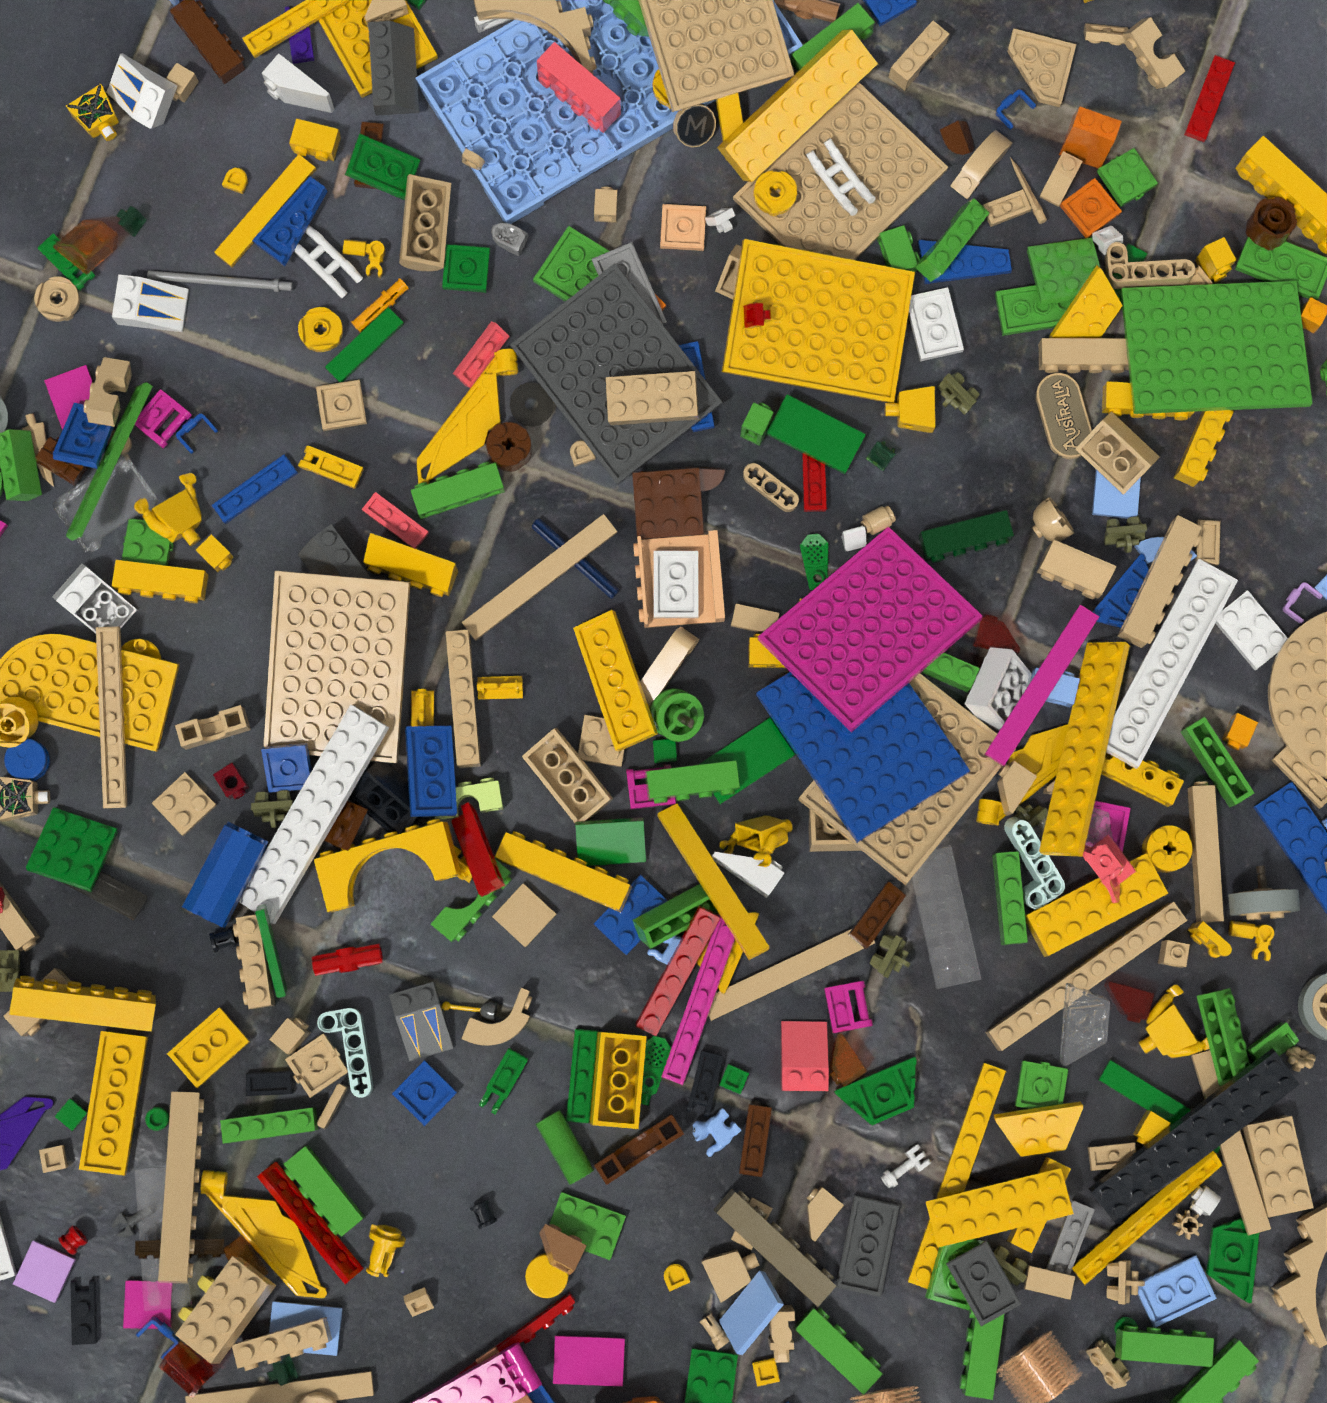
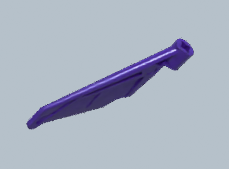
[0,1097,54,1171]

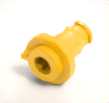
[366,1224,406,1277]

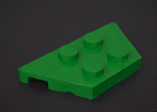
[834,1057,917,1126]
[1206,1218,1260,1304]

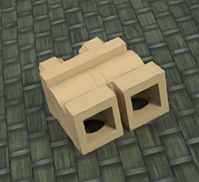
[768,1305,795,1363]

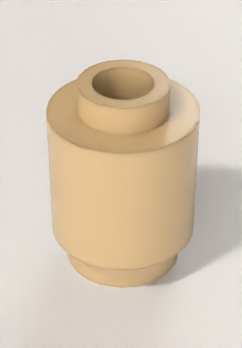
[861,506,896,535]

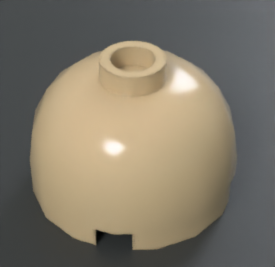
[1032,497,1074,541]

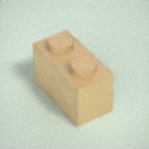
[269,1017,311,1054]

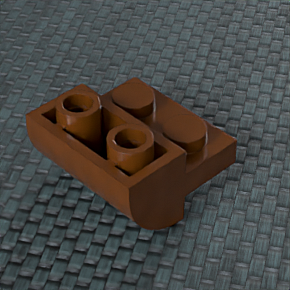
[324,801,367,851]

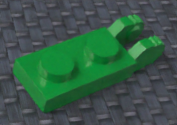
[479,1048,529,1115]

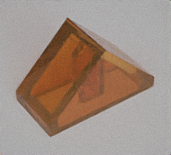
[225,1235,269,1276]

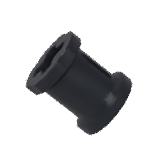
[209,927,238,953]
[470,1199,497,1229]

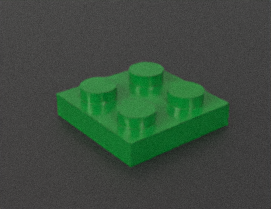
[442,244,490,293]

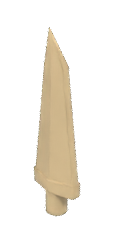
[1010,157,1047,224]
[22,414,54,487]

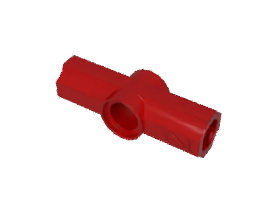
[312,944,383,976]

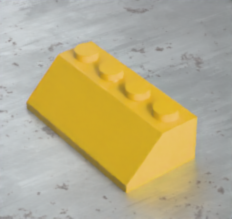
[363,533,458,597]

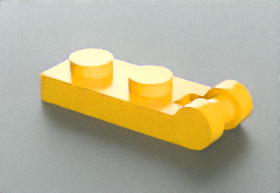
[298,446,364,489]

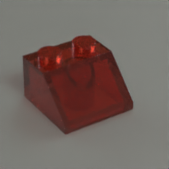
[159,1341,215,1398]

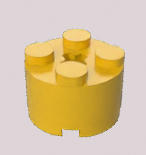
[0,697,38,748]
[1142,826,1192,873]

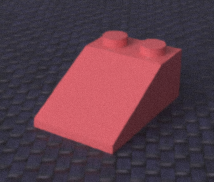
[781,1021,829,1091]

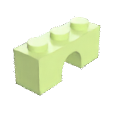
[435,778,504,820]

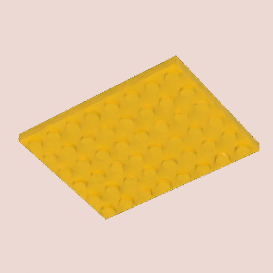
[722,239,915,403]

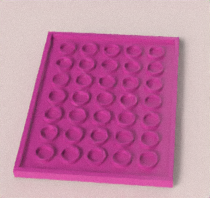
[758,527,982,732]

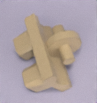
[1107,1260,1145,1304]

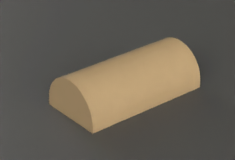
[399,174,451,271]
[522,728,613,823]

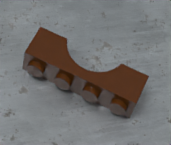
[594,1114,684,1185]

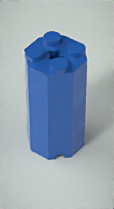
[182,822,268,928]

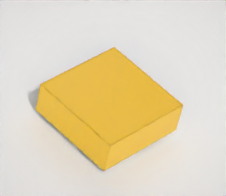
[752,1357,780,1387]

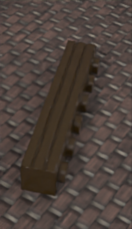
[135,1239,225,1259]

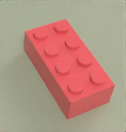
[537,42,621,133]

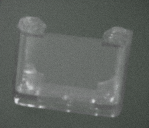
[53,454,160,553]

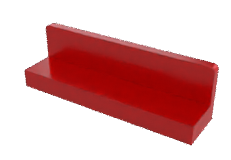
[451,802,505,897]

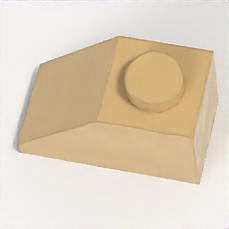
[365,0,409,30]
[1040,151,1083,207]
[997,761,1037,816]
[806,1186,844,1241]

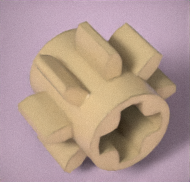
[1172,1210,1203,1240]

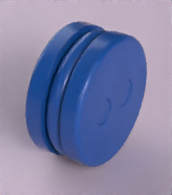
[4,739,50,781]

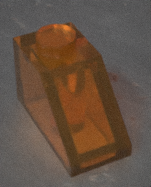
[830,1033,867,1087]

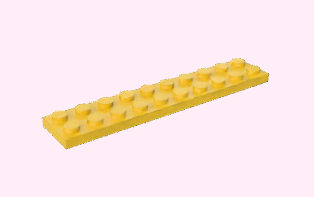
[1039,642,1130,857]

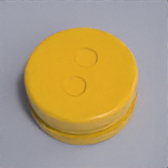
[525,1253,569,1298]

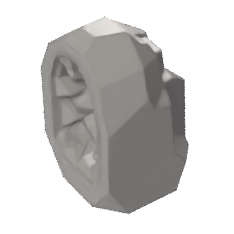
[491,223,528,256]

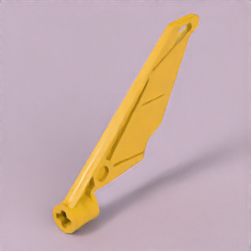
[417,349,518,484]
[976,724,1068,826]
[201,1170,327,1298]

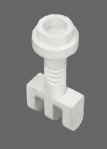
[881,1144,932,1188]

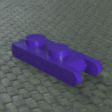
[285,6,315,64]

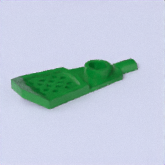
[799,534,828,591]
[641,1036,671,1106]

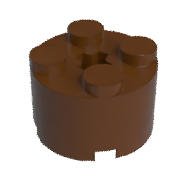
[1245,197,1297,251]
[486,422,532,472]

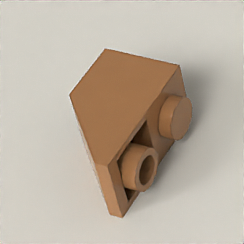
[539,1224,587,1275]

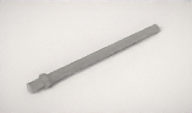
[147,271,293,292]

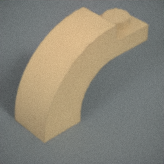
[951,130,1013,199]

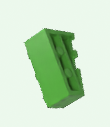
[603,0,649,37]

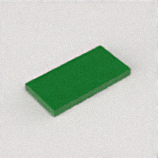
[766,395,866,474]
[699,718,795,805]

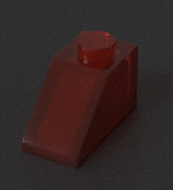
[973,615,1020,655]
[1104,982,1154,1024]

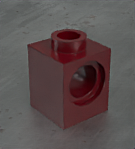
[213,763,250,800]

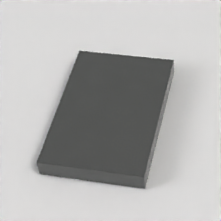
[946,1241,1022,1326]

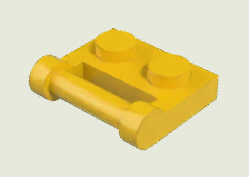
[1188,921,1232,958]

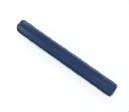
[532,518,619,599]

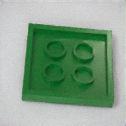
[26,807,118,892]

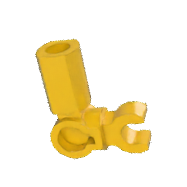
[343,239,386,278]
[1228,921,1274,961]

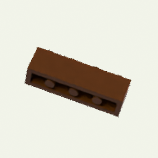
[170,0,245,85]

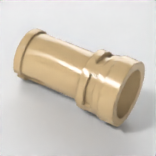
[700,1313,729,1350]

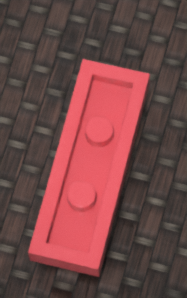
[453,321,509,388]
[362,492,429,549]

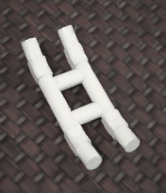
[806,138,875,216]
[294,225,363,298]

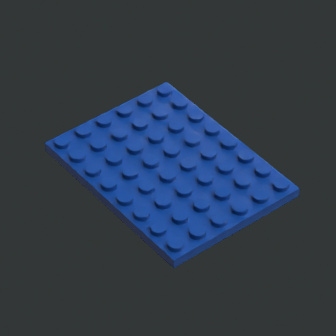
[756,672,970,843]

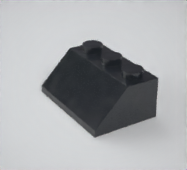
[349,761,422,834]

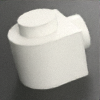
[1189,1185,1221,1216]

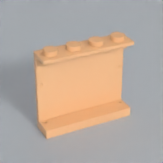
[633,530,725,628]

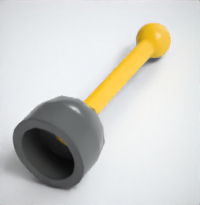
[442,1001,497,1021]

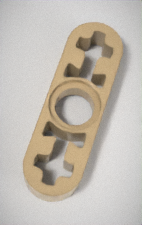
[743,463,799,512]

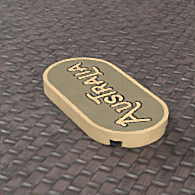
[1036,373,1092,459]

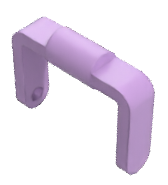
[1283,583,1323,624]

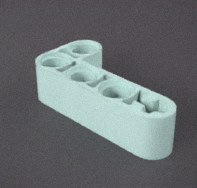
[1004,817,1065,909]
[317,1008,373,1098]

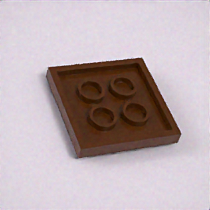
[632,467,704,539]

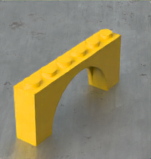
[314,819,462,912]

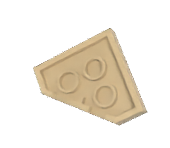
[1007,28,1076,107]

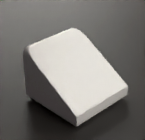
[841,526,867,551]

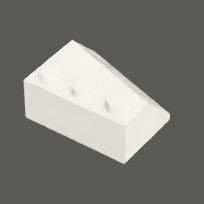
[965,647,1032,733]

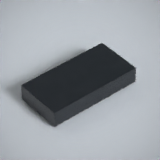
[246,1071,293,1096]

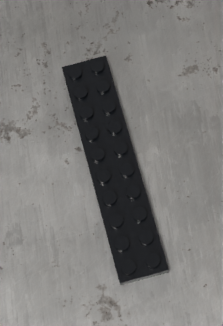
[1088,1049,1300,1224]

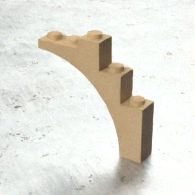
[474,0,596,74]
[1271,1203,1327,1348]

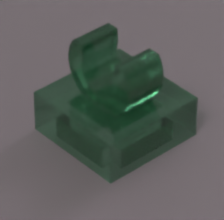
[116,206,146,237]
[866,441,896,471]
[267,1356,298,1386]

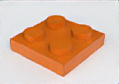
[1060,178,1122,238]

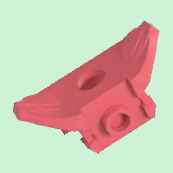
[1083,834,1136,903]

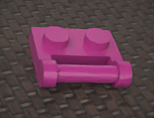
[134,389,192,449]
[626,764,676,809]
[824,981,873,1033]

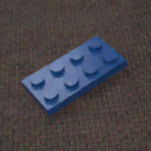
[405,726,457,817]

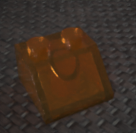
[53,220,118,275]

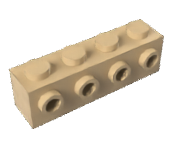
[233,915,275,1009]
[232,1317,332,1371]

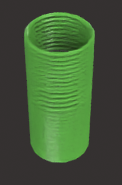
[535,1110,594,1185]

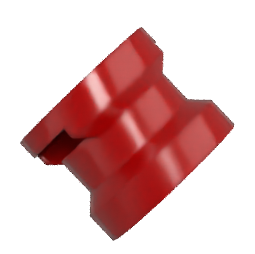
[58,1225,88,1255]

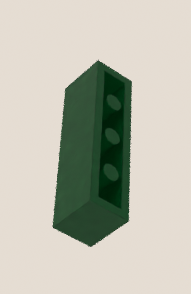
[919,510,1014,563]

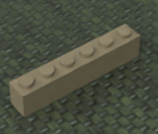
[713,1189,836,1307]

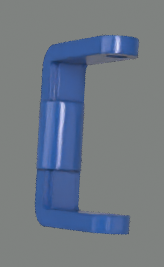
[996,90,1036,130]
[176,414,218,454]
[136,1317,180,1359]

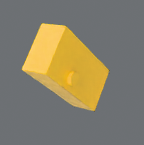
[590,1032,646,1129]

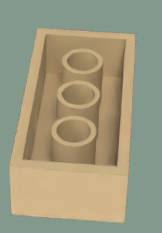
[606,371,699,425]
[1242,1115,1314,1217]
[175,1256,276,1364]

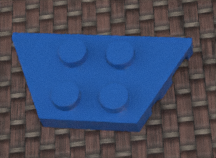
[1092,553,1149,628]

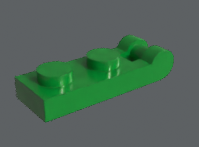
[37,233,96,291]

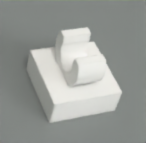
[705,208,735,233]
[1092,226,1123,255]

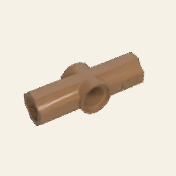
[774,0,840,23]

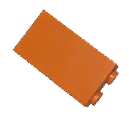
[1059,107,1122,169]

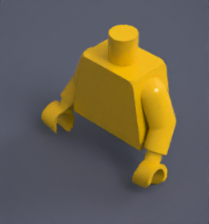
[134,473,202,546]
[720,816,792,867]
[1139,985,1210,1058]

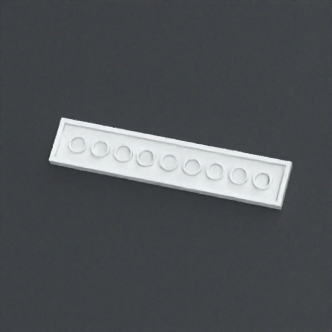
[1106,559,1238,769]
[239,704,389,924]

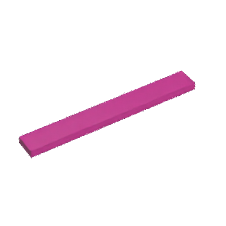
[984,605,1099,766]
[662,914,735,1085]

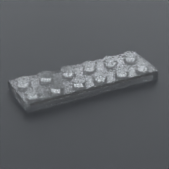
[911,846,982,989]
[135,1167,192,1311]

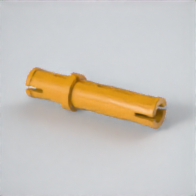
[351,278,409,333]

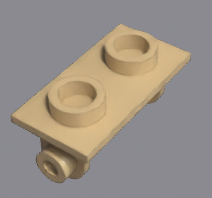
[1086,1339,1131,1389]

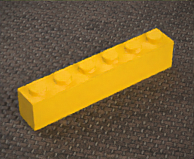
[495,831,632,913]

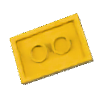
[167,1007,250,1088]

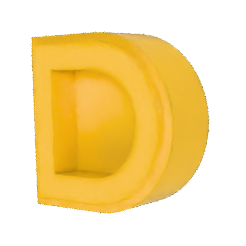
[222,168,248,194]
[664,1264,690,1292]

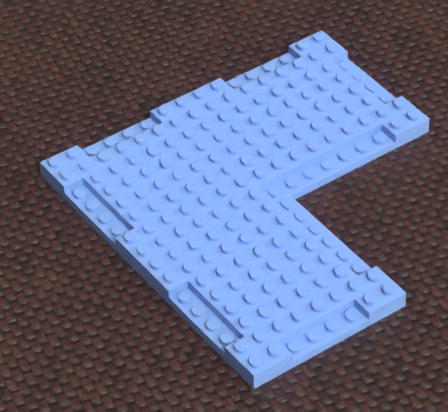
[416,0,803,224]

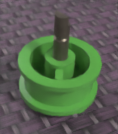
[650,688,704,742]

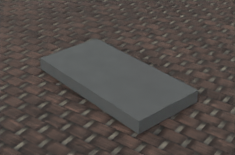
[836,1195,900,1297]

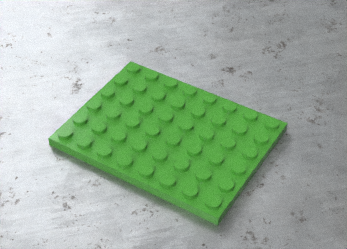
[1120,281,1312,414]

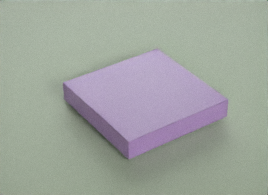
[13,1240,76,1303]

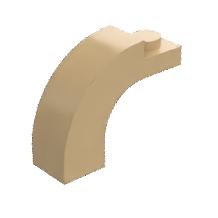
[462,988,533,1046]

